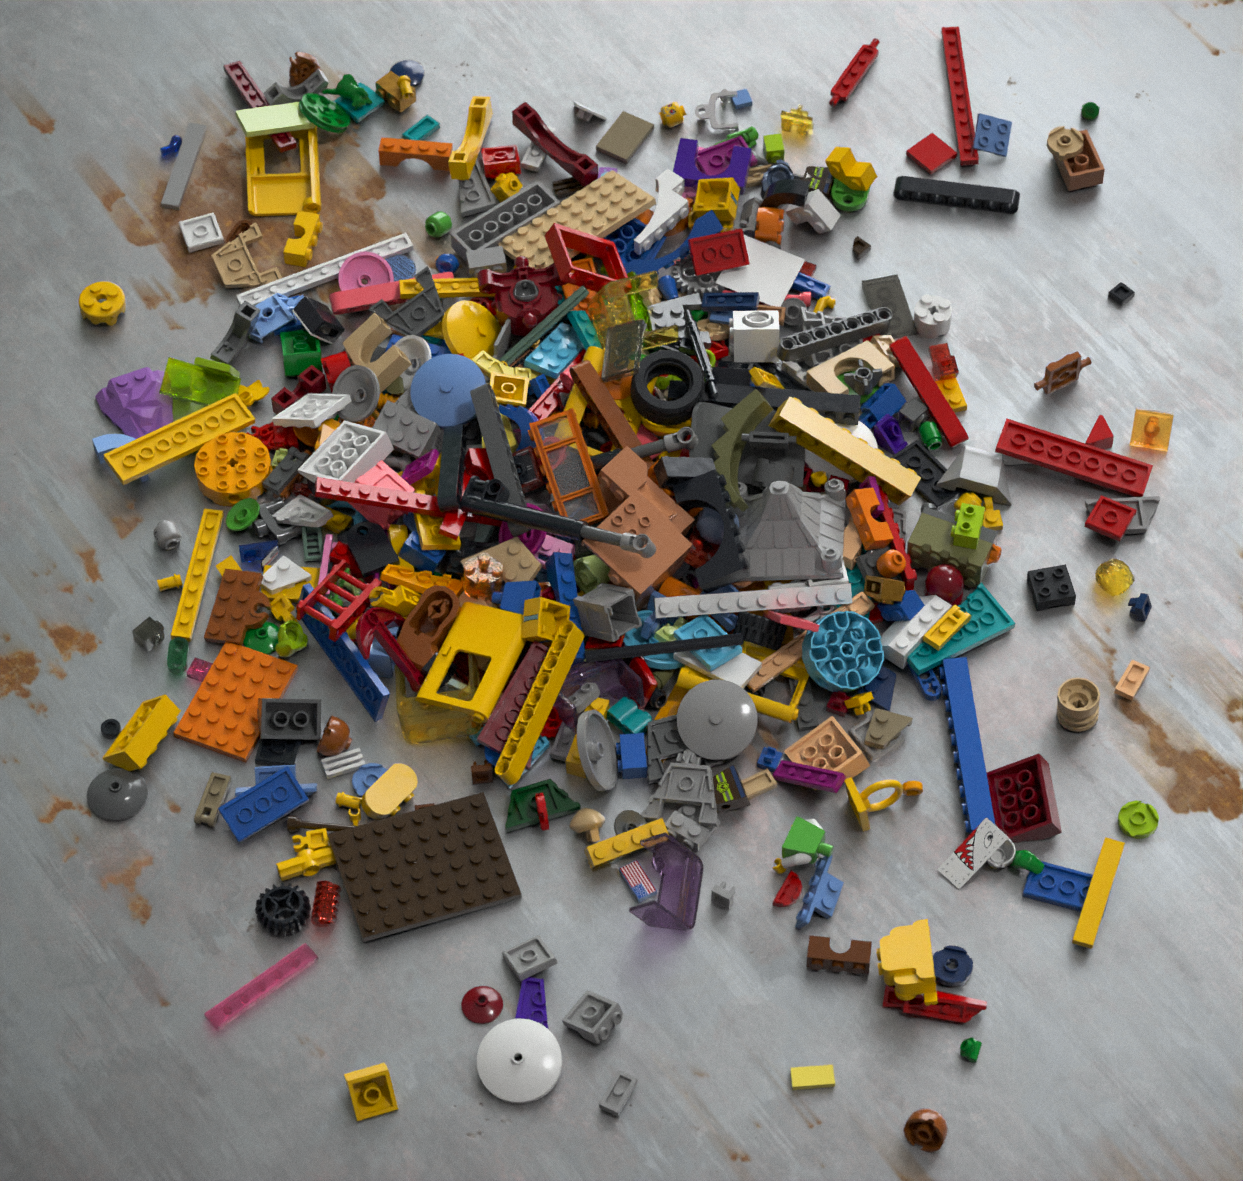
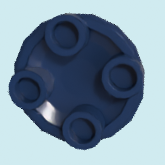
[390,60,425,86]

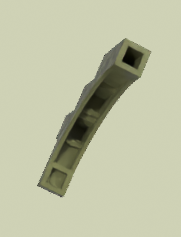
[711,389,774,512]

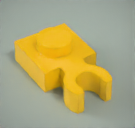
[292,828,329,853]

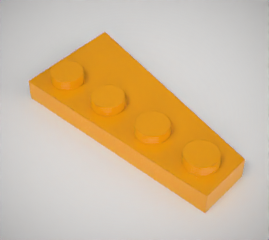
[380,564,468,597]

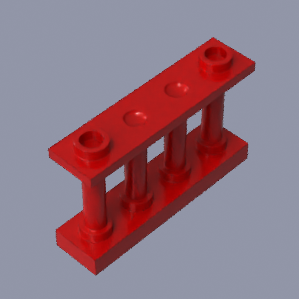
[296,559,382,642]

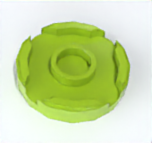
[1118,800,1159,839]

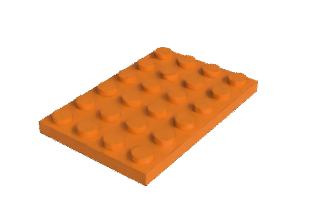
[173,642,298,763]

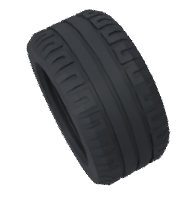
[631,350,705,426]

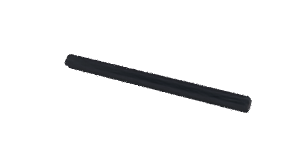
[585,633,744,662]

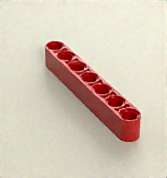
[889,336,969,448]

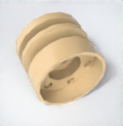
[1057,677,1100,732]

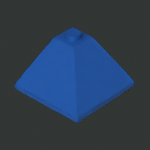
[603,218,667,266]

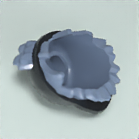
[760,159,794,200]

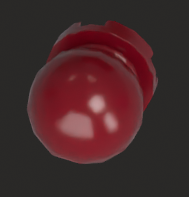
[924,564,964,607]

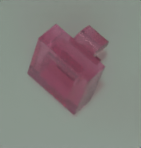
[186,657,213,682]

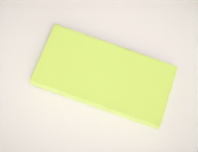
[235,102,315,137]

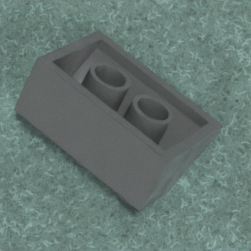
[257,698,322,740]

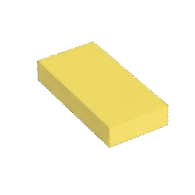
[790,1065,835,1090]

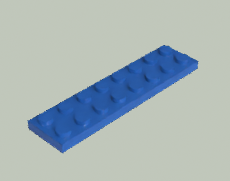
[295,583,390,722]

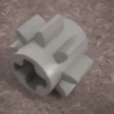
[676,749,701,765]

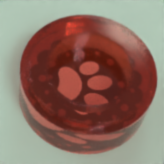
[292,483,311,498]

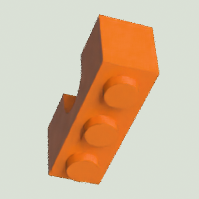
[845,488,894,550]

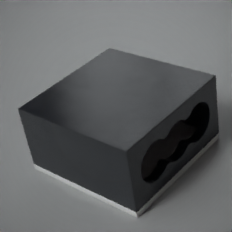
[292,296,345,344]

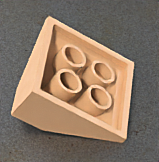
[784,716,870,790]

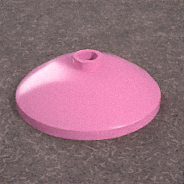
[338,252,394,291]

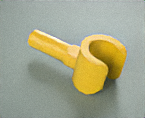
[348,808,361,826]

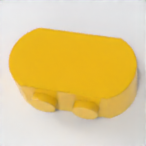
[361,763,418,820]

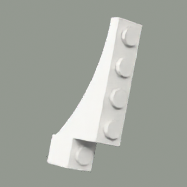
[634,169,689,255]

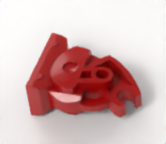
[247,422,300,452]

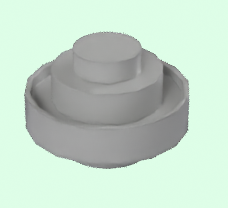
[780,298,807,325]

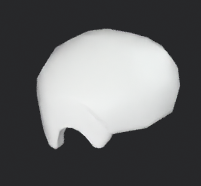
[986,838,1016,868]

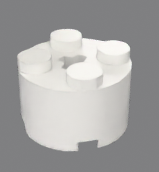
[913,294,952,339]

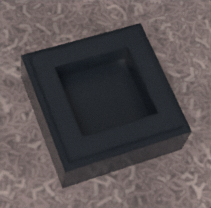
[1108,282,1135,306]

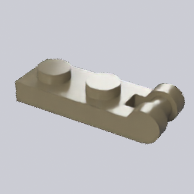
[194,772,232,827]

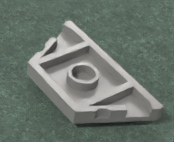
[1085,496,1160,534]

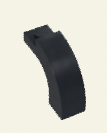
[760,179,810,208]

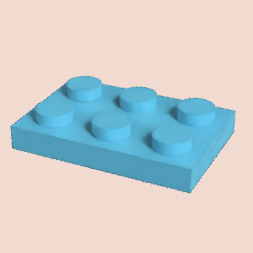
[674,614,742,671]

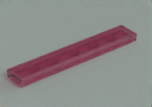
[204,943,319,1031]

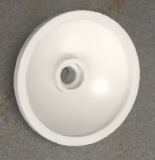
[395,335,431,391]

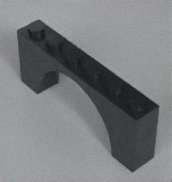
[672,469,750,594]

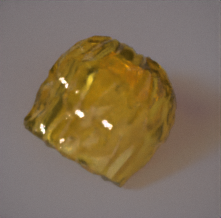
[1095,558,1135,597]

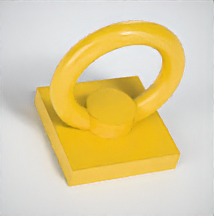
[844,777,903,832]

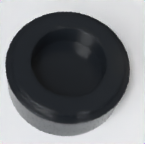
[101,719,121,739]

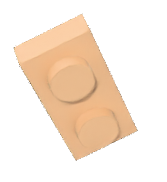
[1114,660,1150,701]

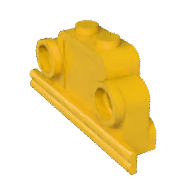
[876,919,938,1006]

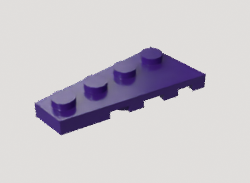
[515,977,548,1029]

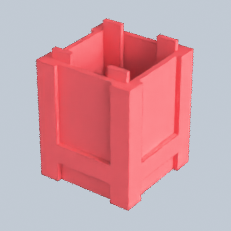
[348,460,415,530]

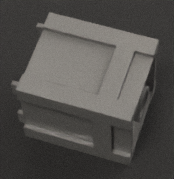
[573,583,642,642]

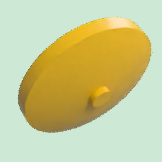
[442,300,502,360]

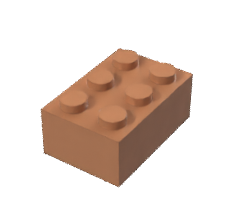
[1052,129,1105,191]

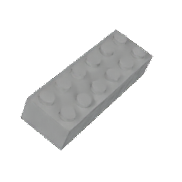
[450,181,560,261]

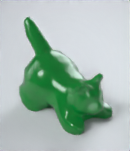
[322,74,373,111]

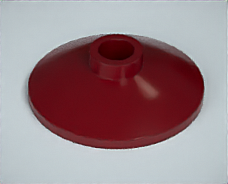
[461,986,503,1024]

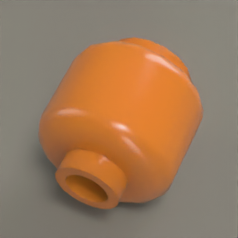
[877,549,906,578]

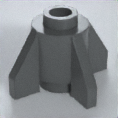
[844,359,882,396]

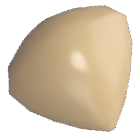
[569,808,605,842]

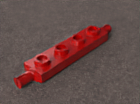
[829,38,880,107]

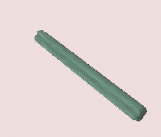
[500,286,589,366]

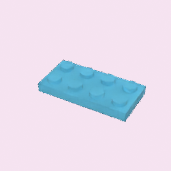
[524,322,584,379]

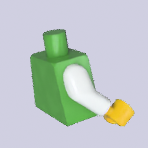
[773,816,834,874]

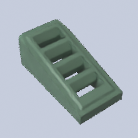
[301,526,323,562]

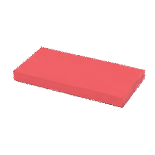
[763,610,820,632]

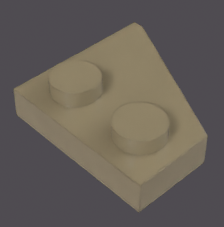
[864,708,913,750]

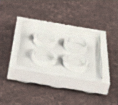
[272,393,351,428]

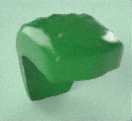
[1010,850,1044,874]

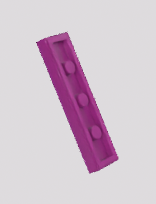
[772,760,846,793]

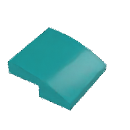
[334,82,384,123]

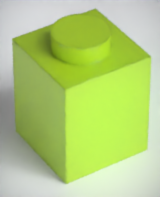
[763,133,785,163]

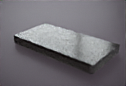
[862,274,917,339]
[601,318,645,383]

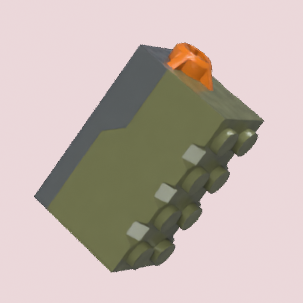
[907,507,1002,589]

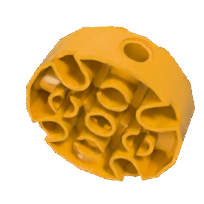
[194,432,272,507]

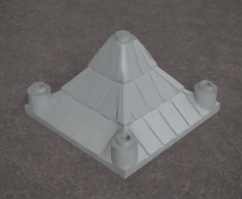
[729,479,846,581]

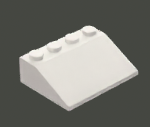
[298,420,394,483]

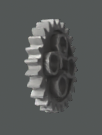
[672,255,729,299]

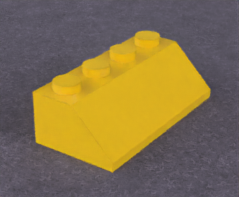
[102,694,181,771]

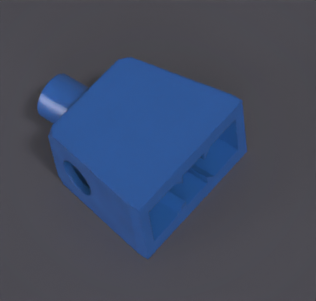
[492,581,541,615]

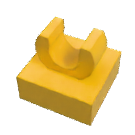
[845,691,874,716]

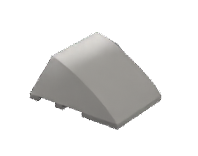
[799,307,863,367]
[936,445,1011,506]

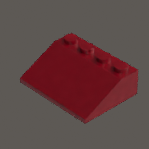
[986,753,1062,843]

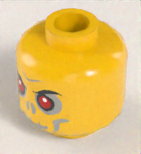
[659,102,686,128]

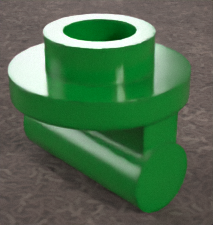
[1081,102,1100,120]
[960,1037,982,1063]

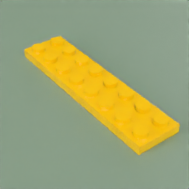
[104,393,255,485]

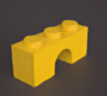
[283,211,323,267]

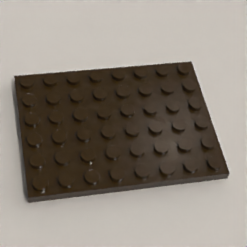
[327,792,522,942]

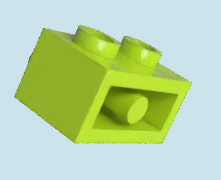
[951,503,985,550]

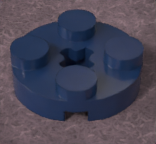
[933,945,973,987]

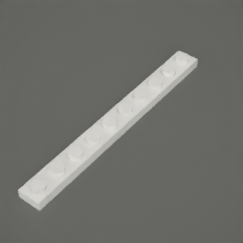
[236,233,414,306]
[654,583,852,618]

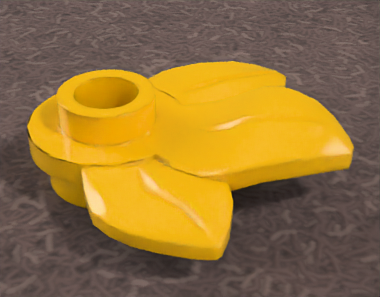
[234,380,270,407]

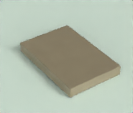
[596,111,654,164]

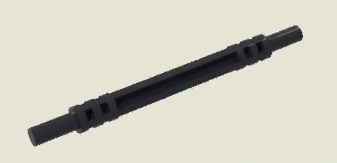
[683,310,719,399]

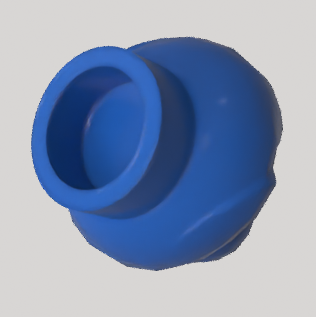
[436,254,459,274]

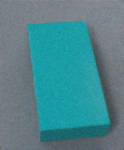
[402,114,440,141]

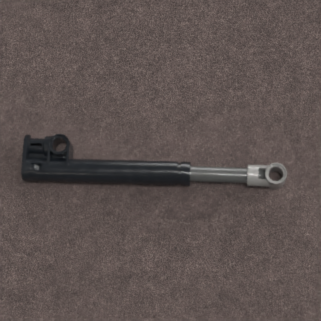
[520,427,698,496]
[460,475,656,558]

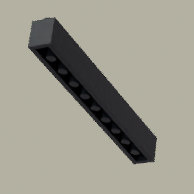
[668,380,861,425]

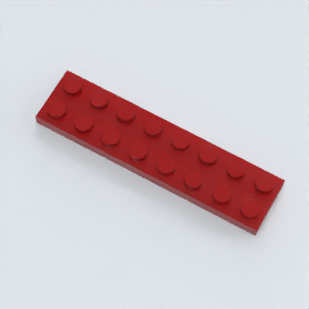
[995,418,1153,497]

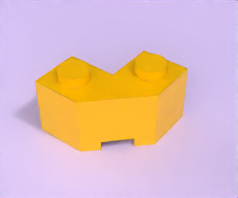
[825,147,877,191]

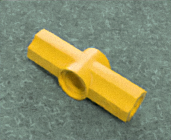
[276,846,336,881]

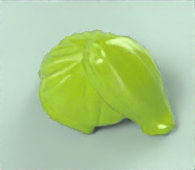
[275,620,308,658]

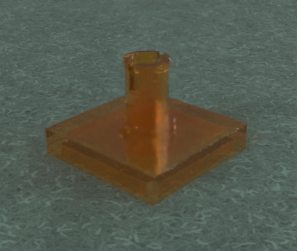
[1130,407,1174,451]

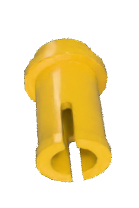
[397,75,414,99]
[157,573,183,592]
[335,791,361,810]

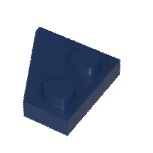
[857,666,896,712]

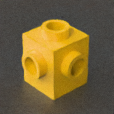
[490,172,523,202]

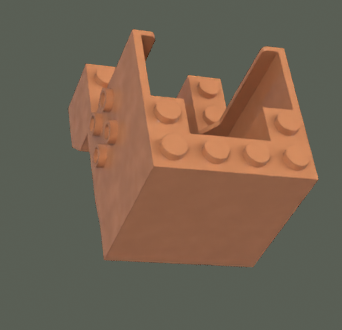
[574,446,694,612]

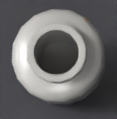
[153,520,182,550]

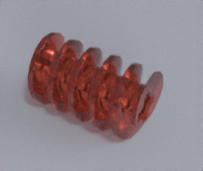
[311,880,342,927]

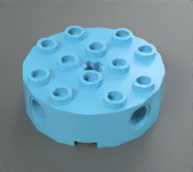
[802,611,884,693]

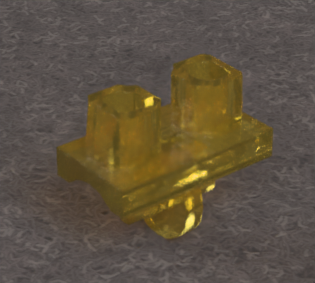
[780,105,814,136]

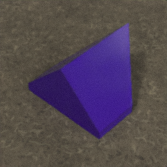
[874,414,908,455]

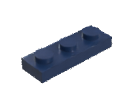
[701,292,760,312]

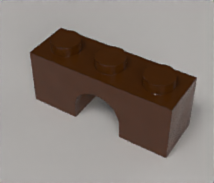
[806,935,872,974]

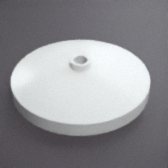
[477,1019,562,1104]

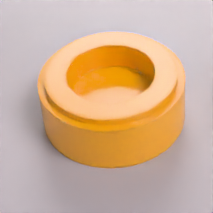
[902,781,923,796]

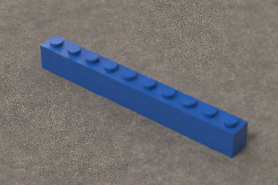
[939,657,995,835]

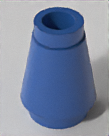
[658,275,679,300]

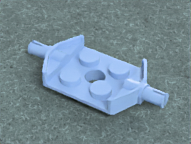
[249,293,305,343]

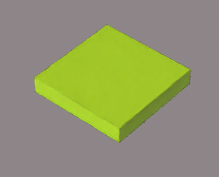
[194,357,240,379]

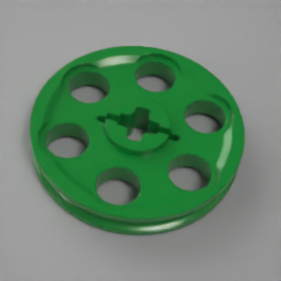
[299,93,350,133]

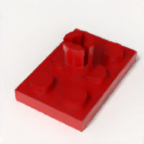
[688,228,750,276]

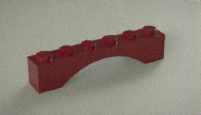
[512,102,598,187]

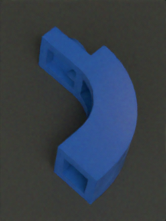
[499,404,545,456]

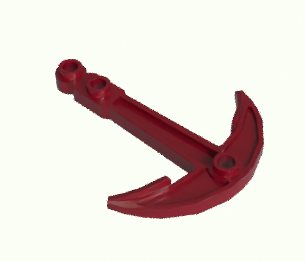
[356,607,435,708]

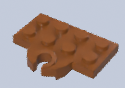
[204,569,272,645]

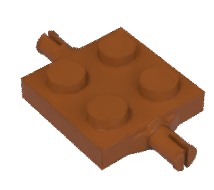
[1034,351,1092,395]

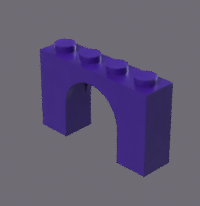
[673,138,752,195]

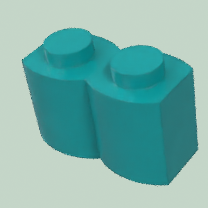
[607,697,652,735]

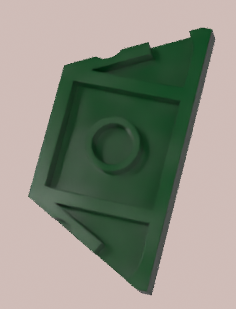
[505,779,581,833]

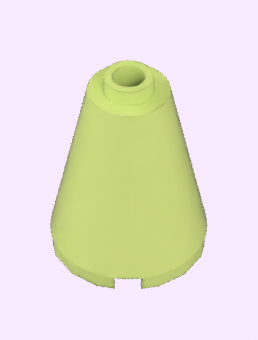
[573,554,610,594]

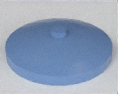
[410,354,486,429]

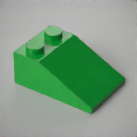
[280,330,323,377]

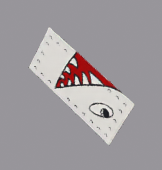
[937,817,1009,889]

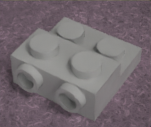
[665,804,720,853]
[562,990,623,1044]

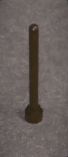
[287,815,356,832]

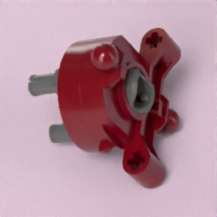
[477,256,568,336]

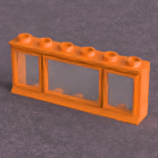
[528,407,610,526]

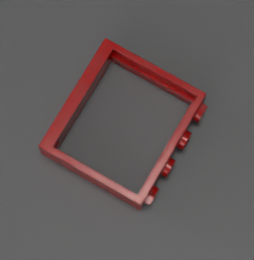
[544,223,632,299]

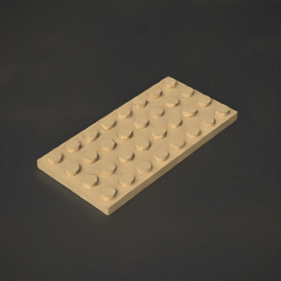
[498,170,656,269]

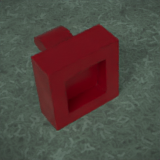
[826,691,852,717]

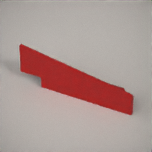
[882,984,987,1023]

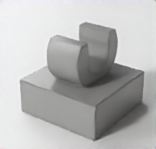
[739,216,757,239]
[711,881,735,910]

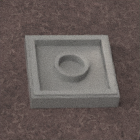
[848,716,905,762]
[502,935,558,981]

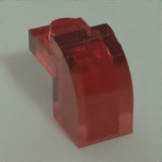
[928,343,959,381]

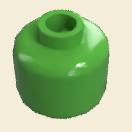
[425,211,452,238]

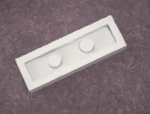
[521,126,556,172]

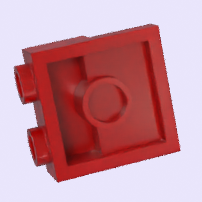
[481,144,521,178]

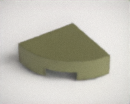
[386,376,404,396]

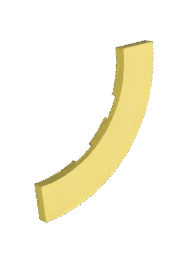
[471,350,556,387]

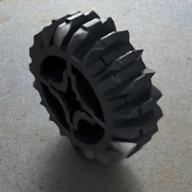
[255,882,311,937]

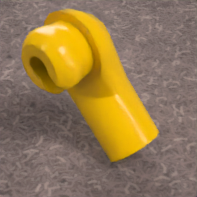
[813,296,836,313]

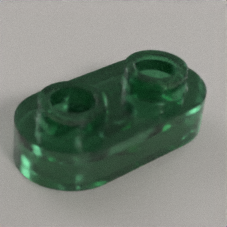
[167,637,189,674]

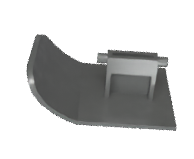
[689,402,805,487]

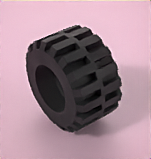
[733,611,787,651]

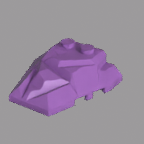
[95,367,173,439]

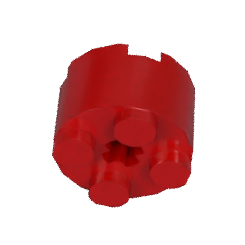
[321,351,351,393]

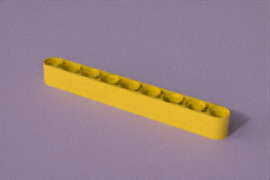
[495,620,584,785]

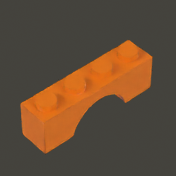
[378,137,453,171]

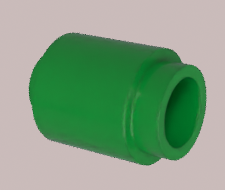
[918,421,942,451]

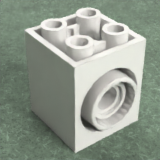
[729,311,779,362]

